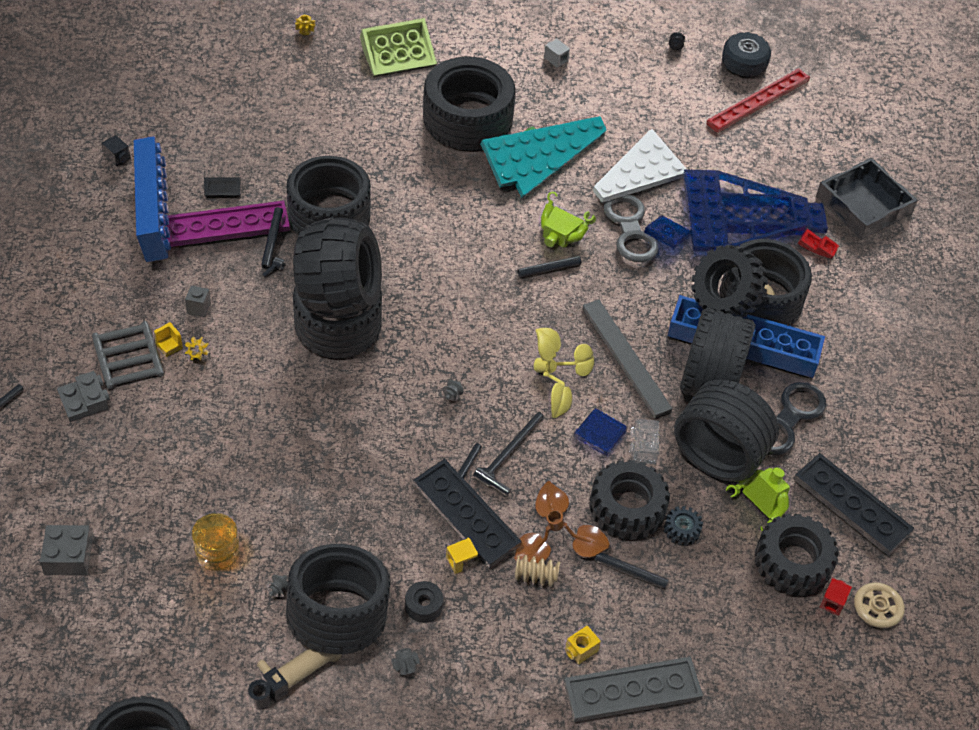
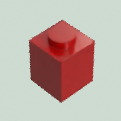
[819,578,852,616]

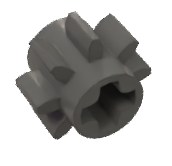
[391,648,420,675]

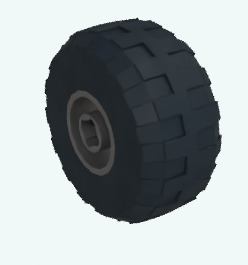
[722,32,772,77]

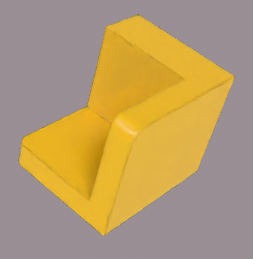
[154,322,183,357]
[446,538,478,574]

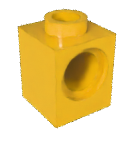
[565,625,601,665]

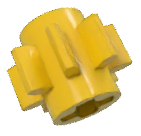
[295,15,315,35]
[185,336,209,361]

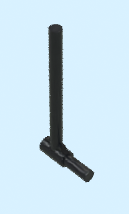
[473,412,544,496]

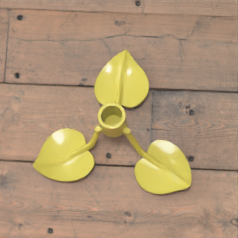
[534,328,594,418]

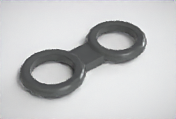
[604,195,659,262]

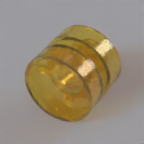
[192,513,240,570]

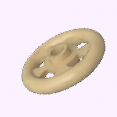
[854,583,905,628]

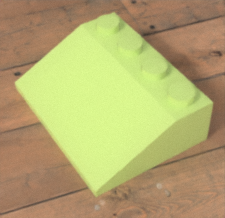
[360,18,437,76]

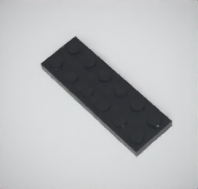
[793,453,915,556]
[413,458,522,569]

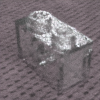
[629,419,659,464]

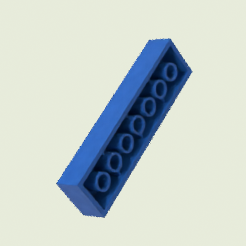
[134,136,171,262]
[667,295,825,378]

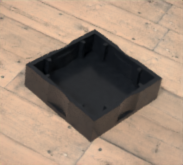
[816,157,918,240]

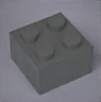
[40,525,93,576]

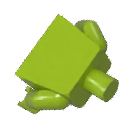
[541,192,596,247]
[726,468,790,531]

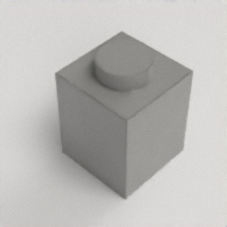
[544,39,570,68]

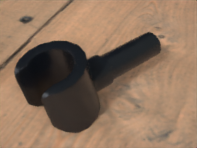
[262,257,286,278]

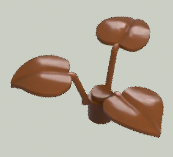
[514,481,610,563]

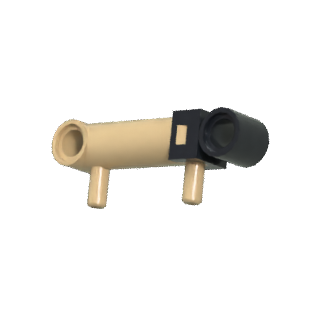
[248,648,342,710]

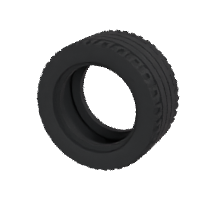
[423,56,516,151]

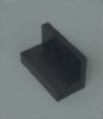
[204,177,241,195]

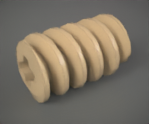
[515,555,560,587]

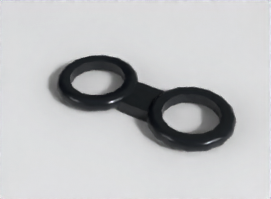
[767,382,826,456]

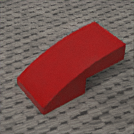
[798,229,839,259]

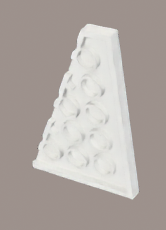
[593,129,689,203]

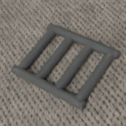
[92,321,164,389]

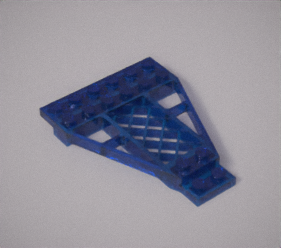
[683,169,828,251]

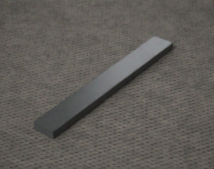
[582,299,673,418]

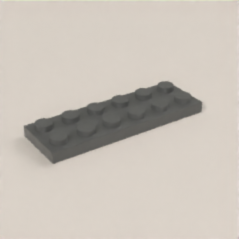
[564,657,703,722]

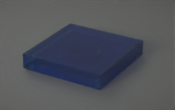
[644,215,691,249]
[573,408,628,456]

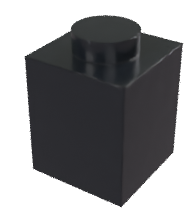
[101,135,130,166]

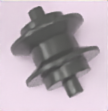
[442,380,464,401]
[266,575,288,597]

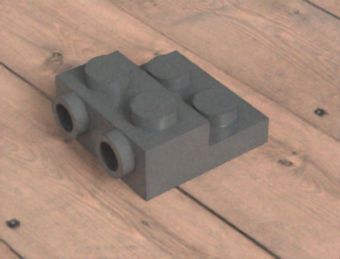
[57,371,110,422]

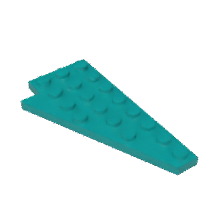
[480,116,607,198]

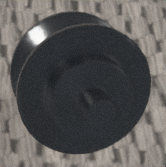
[668,32,685,50]

